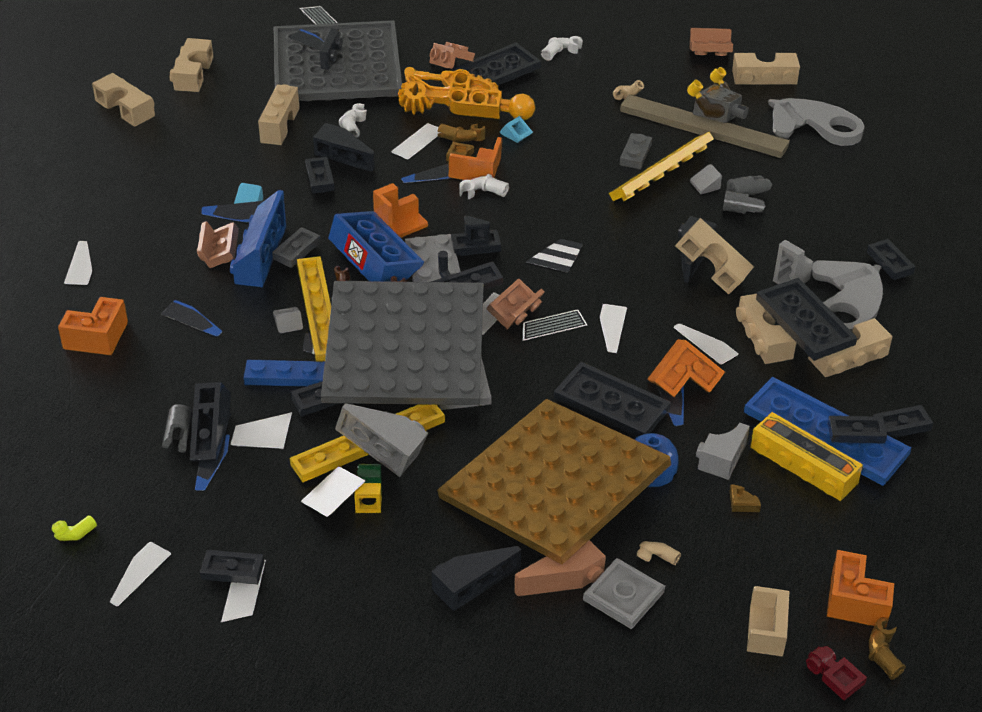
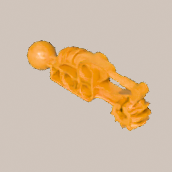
[398,67,535,120]

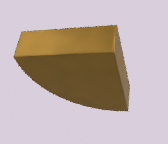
[446,142,474,161]
[730,485,761,512]

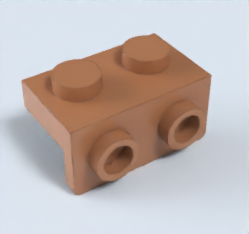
[690,28,733,56]
[429,42,475,69]
[197,221,239,268]
[486,279,545,329]

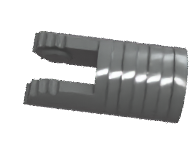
[727,176,772,196]
[723,190,766,214]
[162,404,193,453]

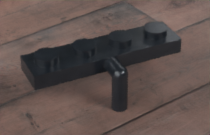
[431,251,503,291]

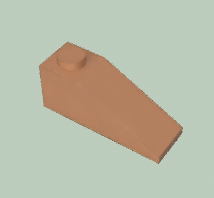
[515,540,606,596]

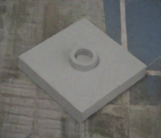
[583,558,665,629]

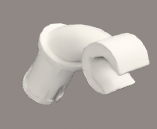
[541,36,583,61]
[338,103,367,137]
[460,174,509,199]

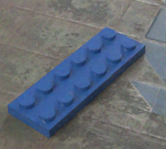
[744,377,911,486]

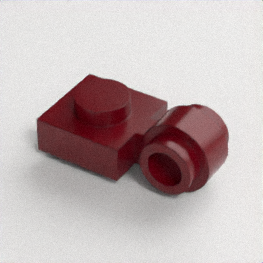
[806,646,867,700]

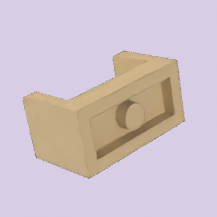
[747,586,789,656]

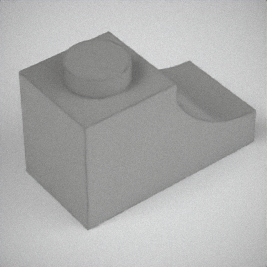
[773,240,813,284]
[696,423,750,480]

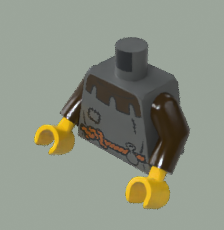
[687,67,749,123]

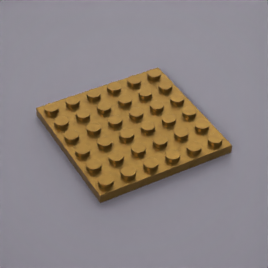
[437,399,671,565]

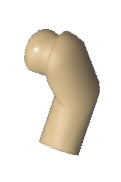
[613,80,644,100]
[637,541,681,565]

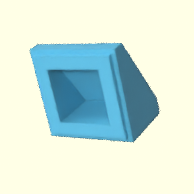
[500,116,533,143]
[234,183,263,204]

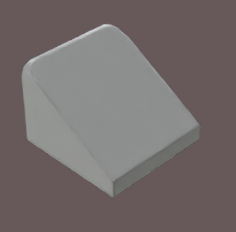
[690,164,722,194]
[273,307,303,333]

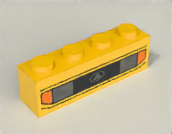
[750,412,863,501]

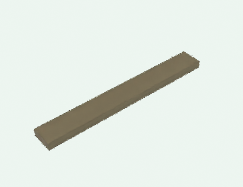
[620,94,790,158]

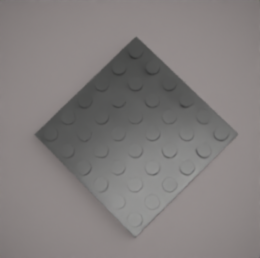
[274,21,402,102]
[321,281,483,405]

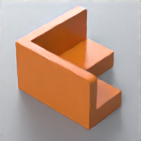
[448,137,502,180]
[373,183,428,238]
[58,297,128,355]
[647,339,725,397]
[827,550,894,628]

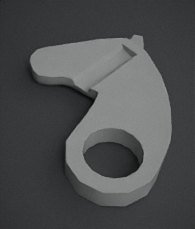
[768,98,865,146]
[812,260,883,332]

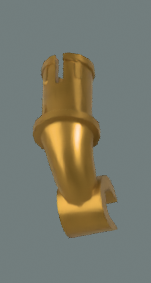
[437,123,485,143]
[869,618,906,680]

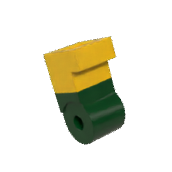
[354,464,382,513]

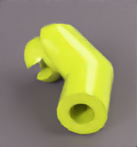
[52,516,97,541]

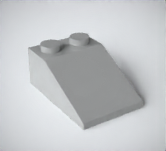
[335,403,428,477]

